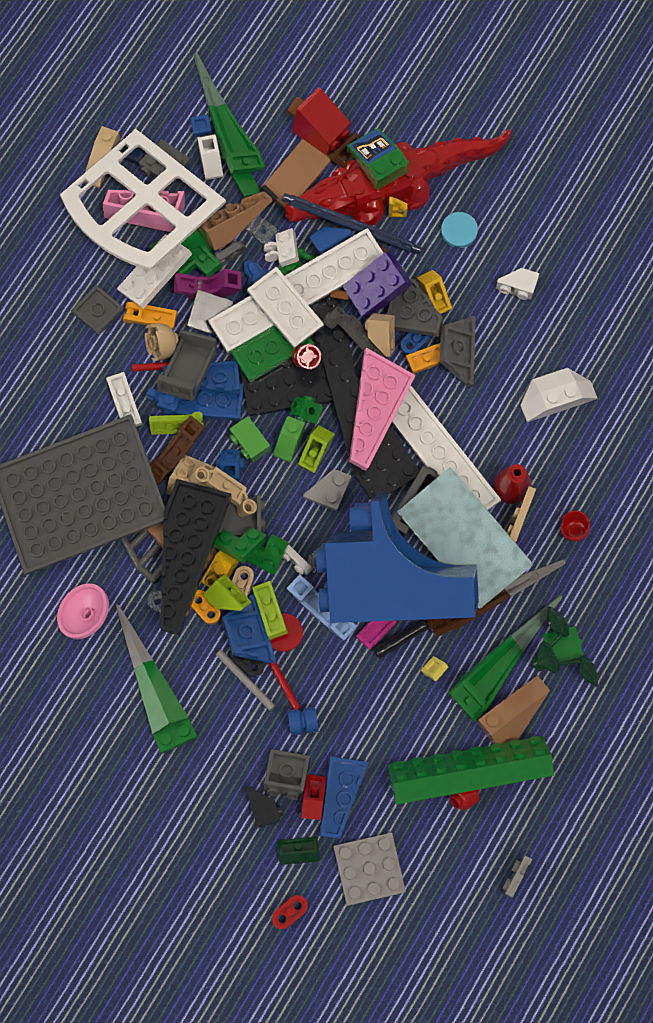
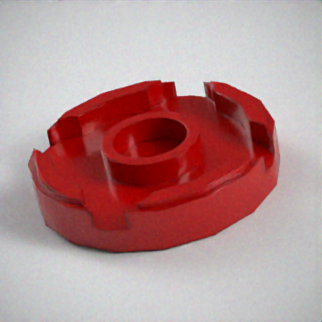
[270,613,303,652]

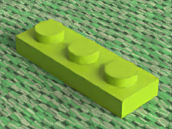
[252,581,288,640]

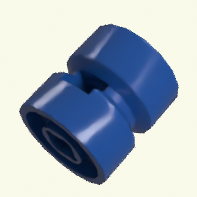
[287,706,319,736]

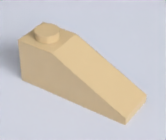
[83,126,121,188]

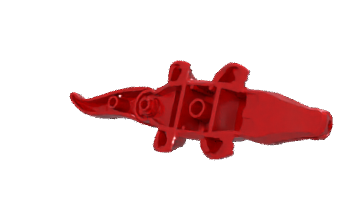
[285,129,511,226]

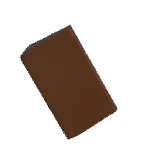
[327,132,360,168]

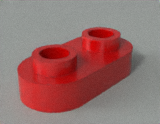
[272,895,308,929]

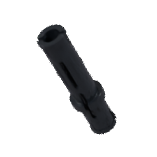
[373,619,429,659]

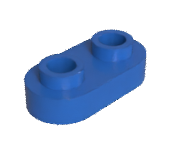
[400,332,431,355]

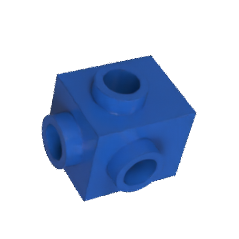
[217,449,244,479]

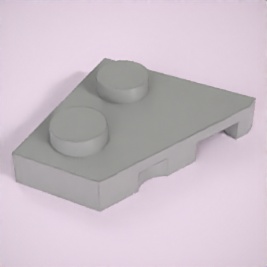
[303,469,352,512]
[503,856,532,899]

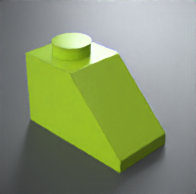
[298,425,335,473]
[203,574,252,611]

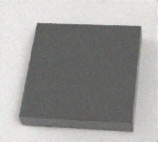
[71,284,124,335]

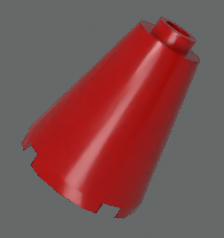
[493,464,532,504]

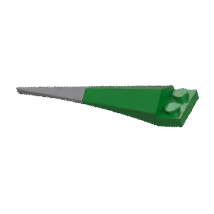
[116,604,198,754]

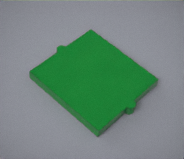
[542,626,584,662]

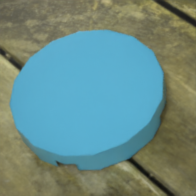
[441,212,478,248]

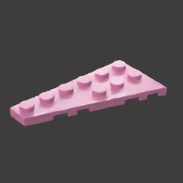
[349,348,415,471]

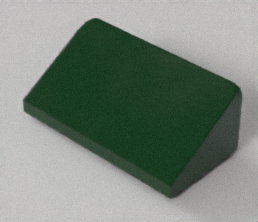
[278,837,320,865]

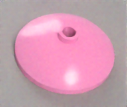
[57,584,109,639]

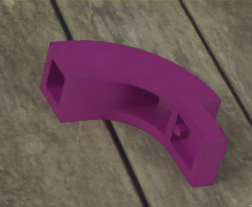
[174,269,241,299]

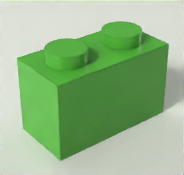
[229,416,271,464]

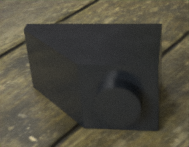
[246,787,283,829]

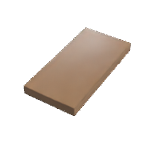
[264,139,332,209]

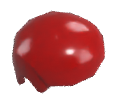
[561,510,590,542]

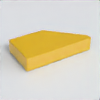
[388,197,407,217]

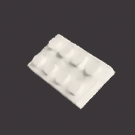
[117,234,192,309]
[247,267,324,349]

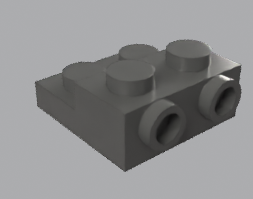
[139,139,191,188]
[263,749,310,800]

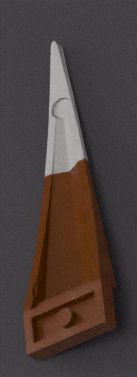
[425,560,565,638]

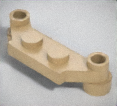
[190,467,257,517]

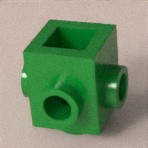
[289,395,323,424]

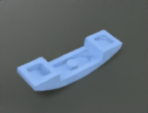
[287,575,357,641]

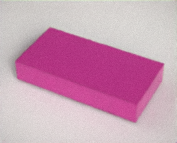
[356,620,397,650]

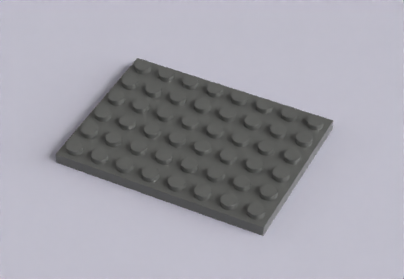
[0,414,166,575]

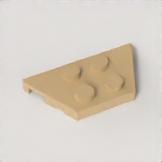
[507,486,536,543]

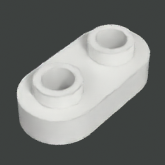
[283,545,313,575]

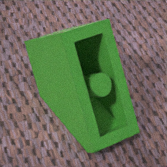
[273,416,305,463]

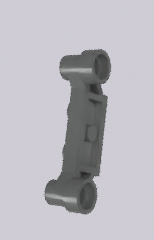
[323,307,383,364]

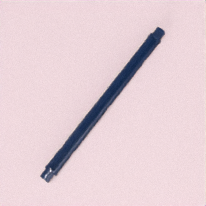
[282,193,422,254]

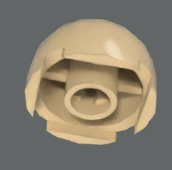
[145,323,178,361]

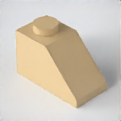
[365,313,395,357]

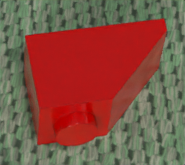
[301,774,326,820]

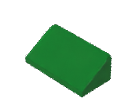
[229,170,260,198]

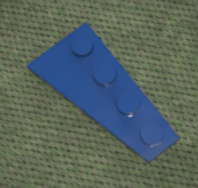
[163,361,240,394]
[319,756,369,839]

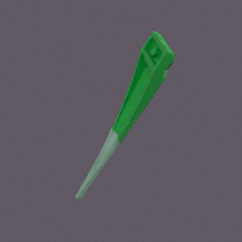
[194,53,265,174]
[448,595,562,721]

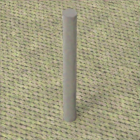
[216,650,275,711]

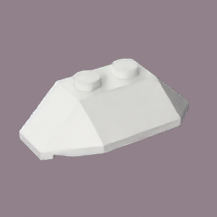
[520,368,597,422]

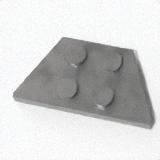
[440,316,476,387]

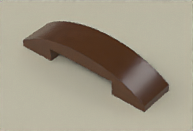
[150,415,206,485]

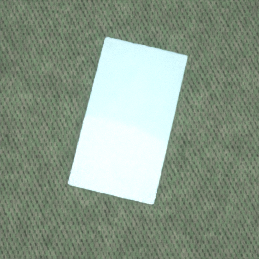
[398,467,533,608]

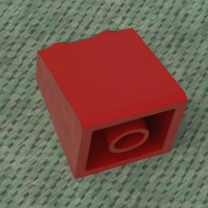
[292,87,351,155]

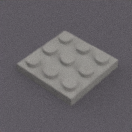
[333,833,406,906]

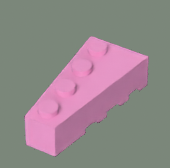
[103,190,185,232]

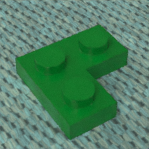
[177,241,222,278]
[214,527,267,563]
[246,534,289,575]

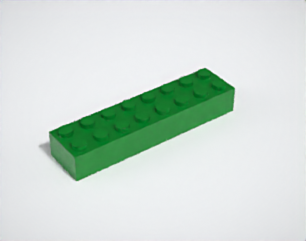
[387,736,554,805]

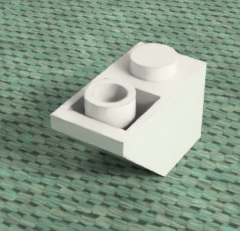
[198,134,223,180]
[496,268,539,300]

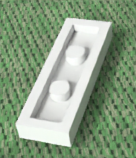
[106,372,142,427]

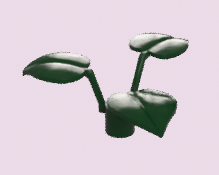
[532,607,598,687]

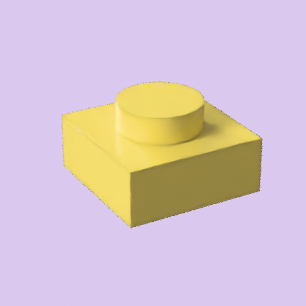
[421,656,448,681]

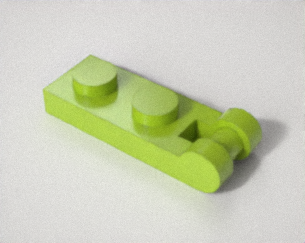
[149,412,204,435]

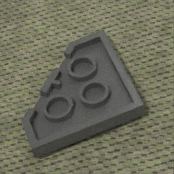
[387,279,443,337]

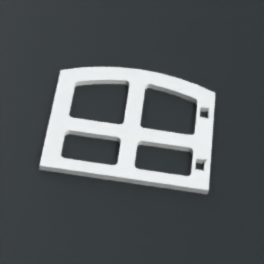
[60,129,226,270]

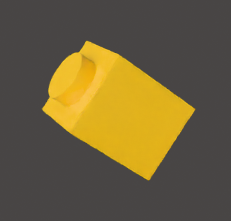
[417,270,452,314]

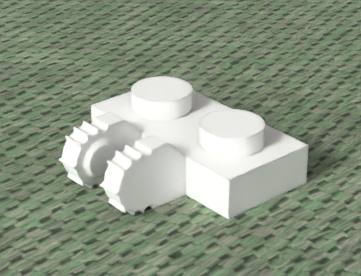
[264,228,299,267]

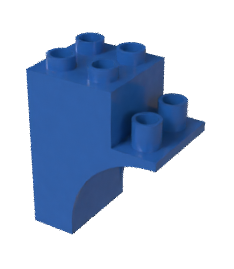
[316,491,479,623]

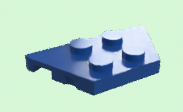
[222,594,276,664]

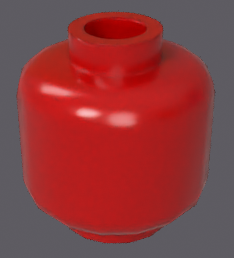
[449,790,480,811]

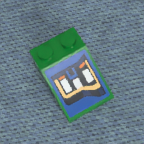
[347,128,409,190]

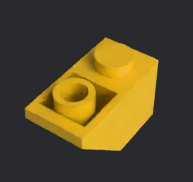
[201,551,239,587]

